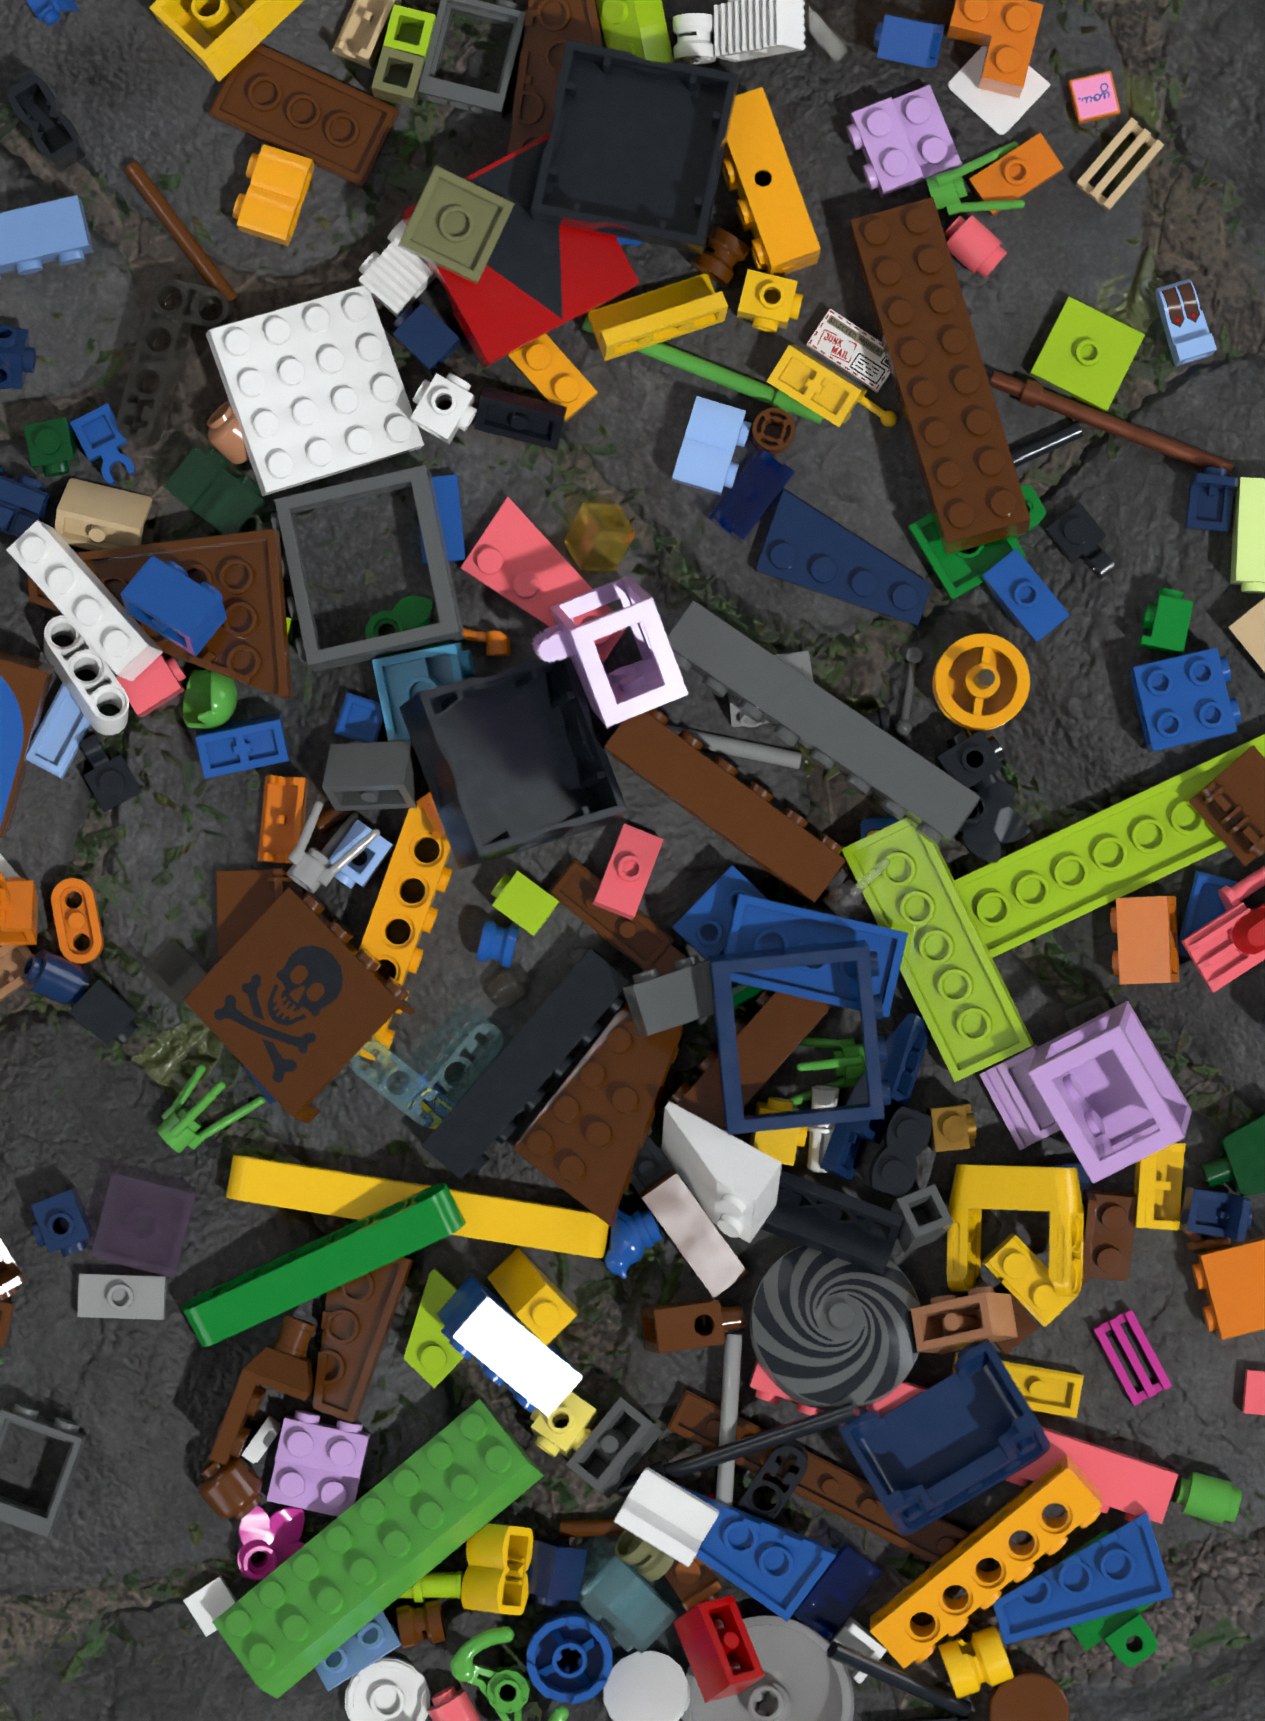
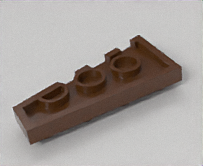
[313,1230,414,1423]

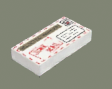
[806,309,890,393]

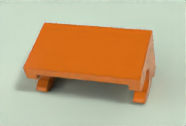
[258,775,309,864]

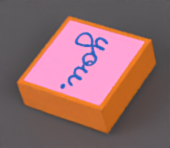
[1068,71,1121,124]

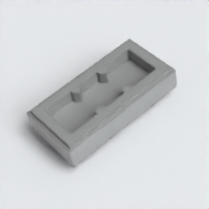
[77,1273,167,1320]

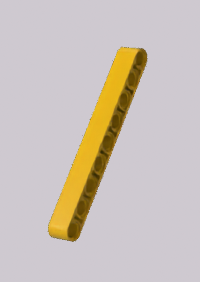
[226,1155,610,1258]

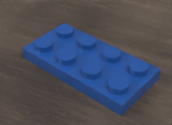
[724,894,908,1017]

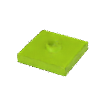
[1029,297,1145,413]

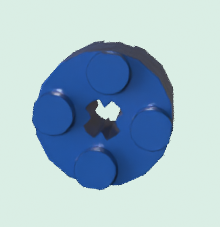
[526,1610,613,1704]

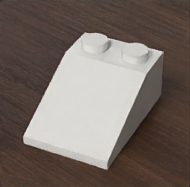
[661,1101,782,1243]

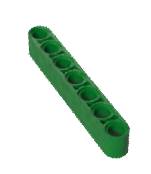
[182,1183,466,1347]

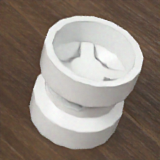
[673,13,716,65]

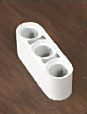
[44,615,129,735]

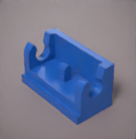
[195,712,289,779]

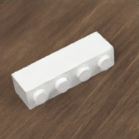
[6,520,163,681]

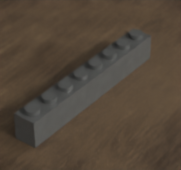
[667,600,980,845]

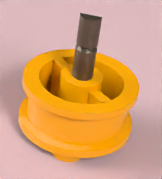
[932,634,1030,731]

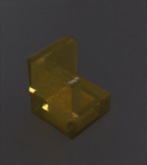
[564,503,636,571]

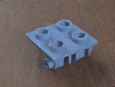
[315,1611,402,1691]

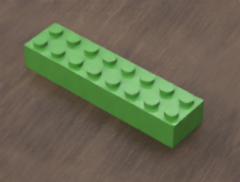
[212,1399,544,1699]

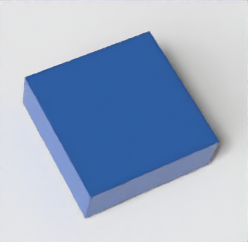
[334,692,384,743]

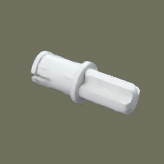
[807,1085,840,1173]

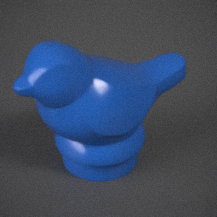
[604,1208,663,1279]

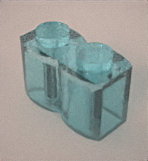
[580,1553,678,1654]

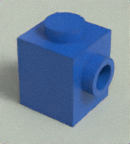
[874,15,945,68]

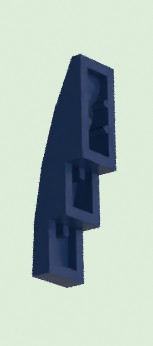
[820,1013,930,1181]

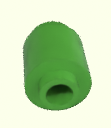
[1175,1471,1242,1524]

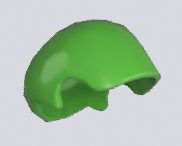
[183,669,238,730]

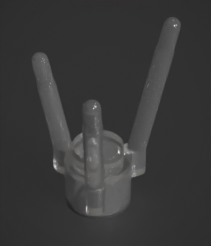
[822,817,890,920]

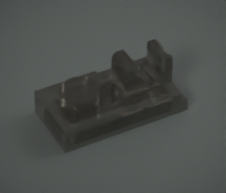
[803,0,856,64]

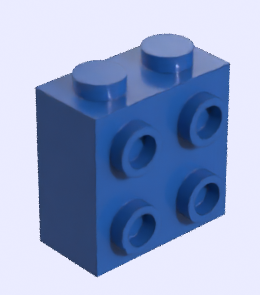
[1128,648,1241,753]

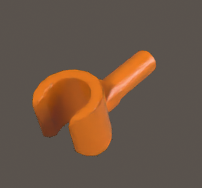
[463,628,510,656]

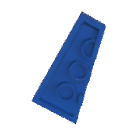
[678,1485,838,1622]
[993,1512,1173,1645]

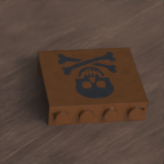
[183,887,415,1124]

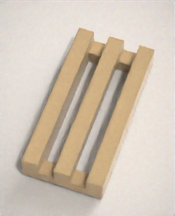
[1075,117,1164,212]

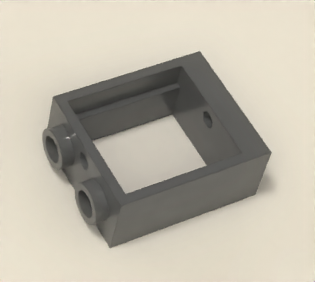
[418,0,526,120]
[0,1402,87,1538]

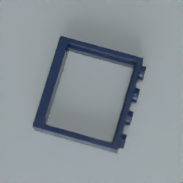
[709,940,891,1135]

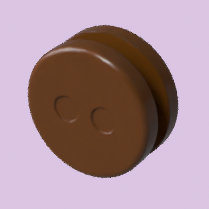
[987,1668,1070,1721]

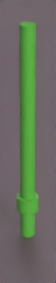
[582,314,823,424]

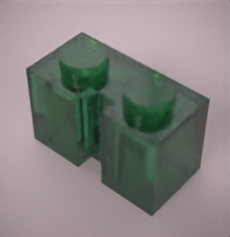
[163,446,266,535]

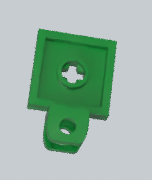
[908,485,1046,601]
[1053,1529,1158,1667]

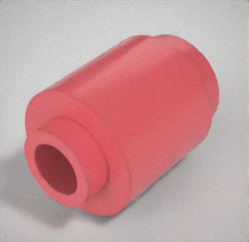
[944,215,1007,278]
[427,1686,482,1721]

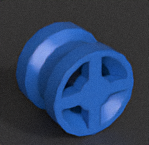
[476,919,519,968]

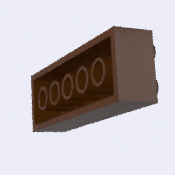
[604,708,846,904]

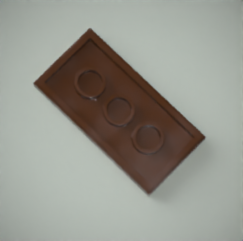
[208,44,400,189]

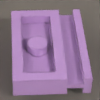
[979,1044,1061,1150]

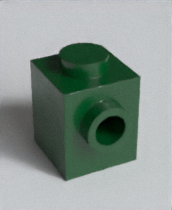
[23,417,80,477]

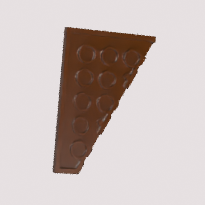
[27,529,293,699]

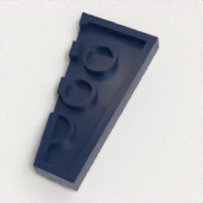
[755,489,932,626]

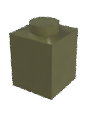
[371,46,425,109]

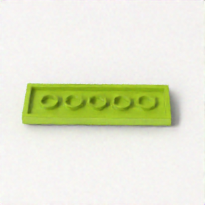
[842,817,1034,1082]

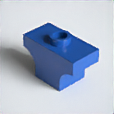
[981,548,1070,643]

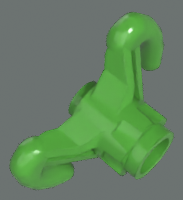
[450,1626,569,1721]

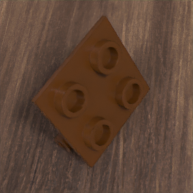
[1188,745,1265,867]
[216,869,303,957]

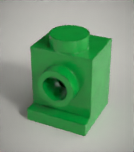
[1136,588,1194,655]

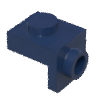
[1184,467,1238,534]
[1179,1186,1252,1242]

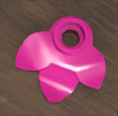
[237,1505,305,1580]

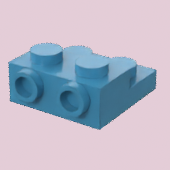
[372,642,475,741]

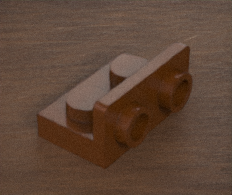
[1082,1189,1137,1283]

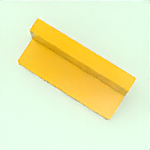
[588,274,728,361]

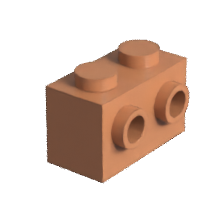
[911,1286,1018,1354]

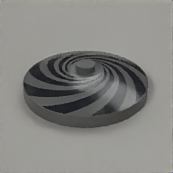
[749,1245,921,1410]

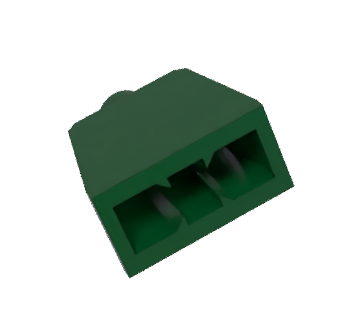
[1200,1111,1265,1196]

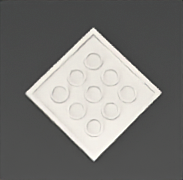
[206,285,424,496]

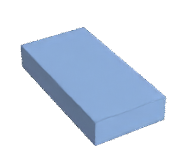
[26,683,101,779]

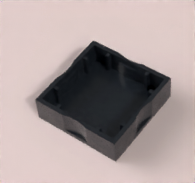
[531,40,739,254]
[399,656,628,870]

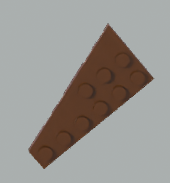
[506,0,604,156]
[513,945,687,1228]

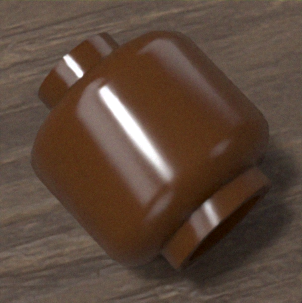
[198,1456,262,1520]

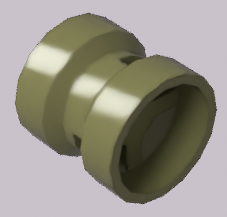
[615,1529,674,1582]

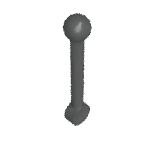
[895,647,923,736]

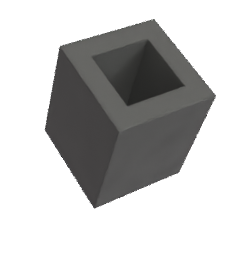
[889,1184,953,1253]

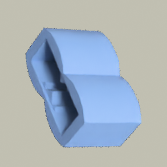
[672,396,752,496]

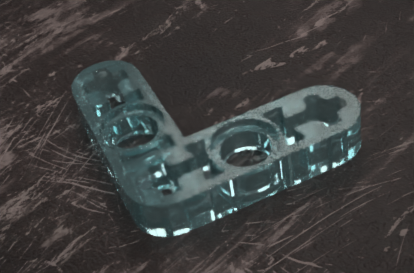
[347,1017,503,1127]

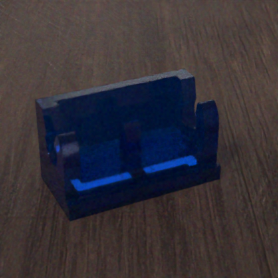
[708,450,795,544]
[793,1542,883,1640]

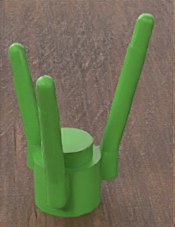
[926,141,1025,216]
[788,1037,865,1106]
[156,1064,265,1153]

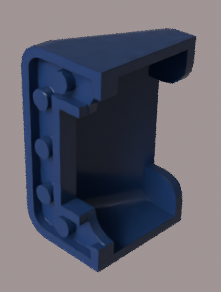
[838,1339,1050,1535]

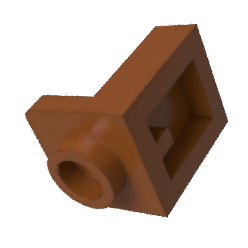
[665,1557,723,1611]

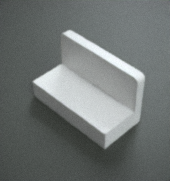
[614,1468,719,1567]

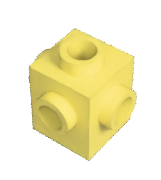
[530,1392,598,1459]

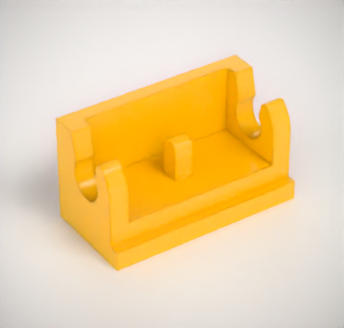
[766,345,867,427]
[1134,1143,1186,1230]

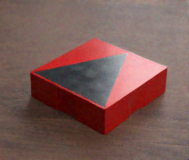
[401,133,640,369]

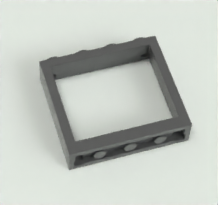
[271,465,465,672]

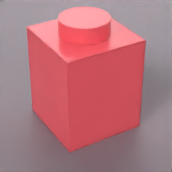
[116,654,186,718]

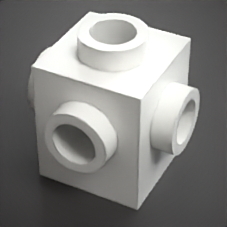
[410,373,478,444]

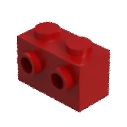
[674,1595,765,1703]

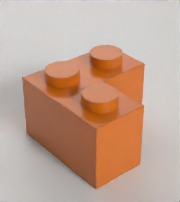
[946,0,1044,98]

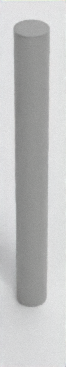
[666,725,802,769]
[715,1333,742,1507]

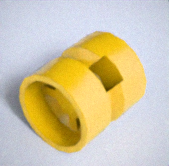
[938,1625,1014,1699]

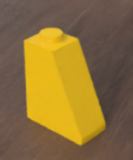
[487,1247,578,1346]

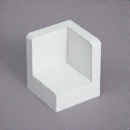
[830,1616,887,1684]

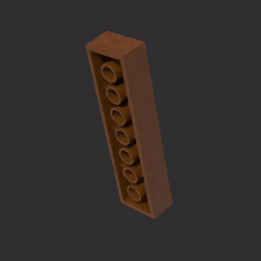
[850,197,1031,555]

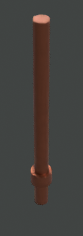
[989,370,1234,477]

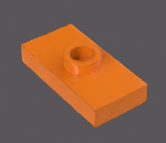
[968,132,1064,217]

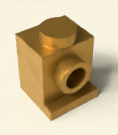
[928,1103,976,1152]

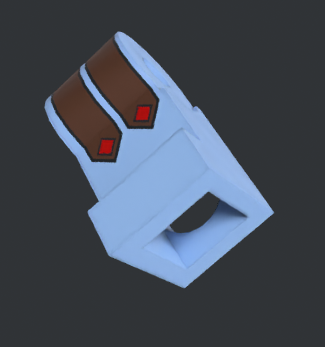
[1155,278,1217,367]

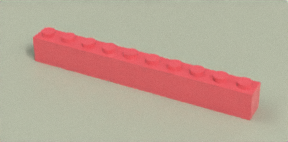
[749,1359,1178,1524]

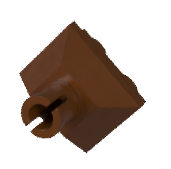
[209,1314,317,1465]

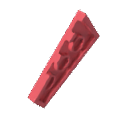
[461,497,627,663]

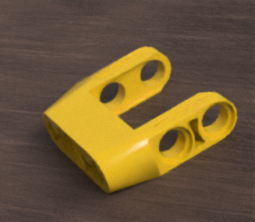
[947,1164,1084,1297]

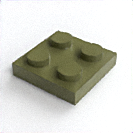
[398,165,514,284]

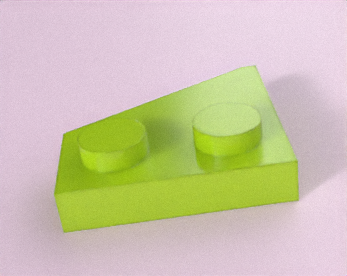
[403,1268,464,1389]

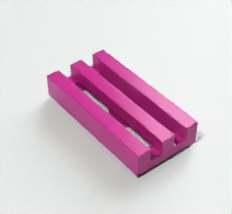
[1092,1309,1172,1406]

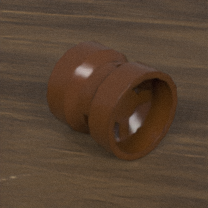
[691,226,750,286]
[751,408,795,455]
[396,1598,446,1649]

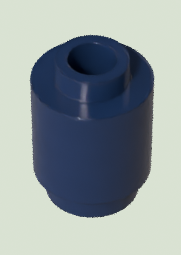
[22,950,90,1005]

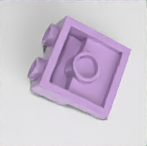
[846,85,962,198]
[267,1410,371,1517]

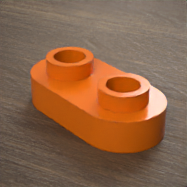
[51,878,104,964]

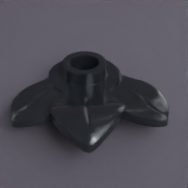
[959,781,1030,863]

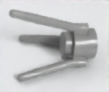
[286,801,380,894]

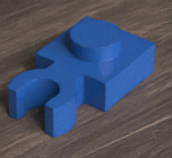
[70,403,136,486]

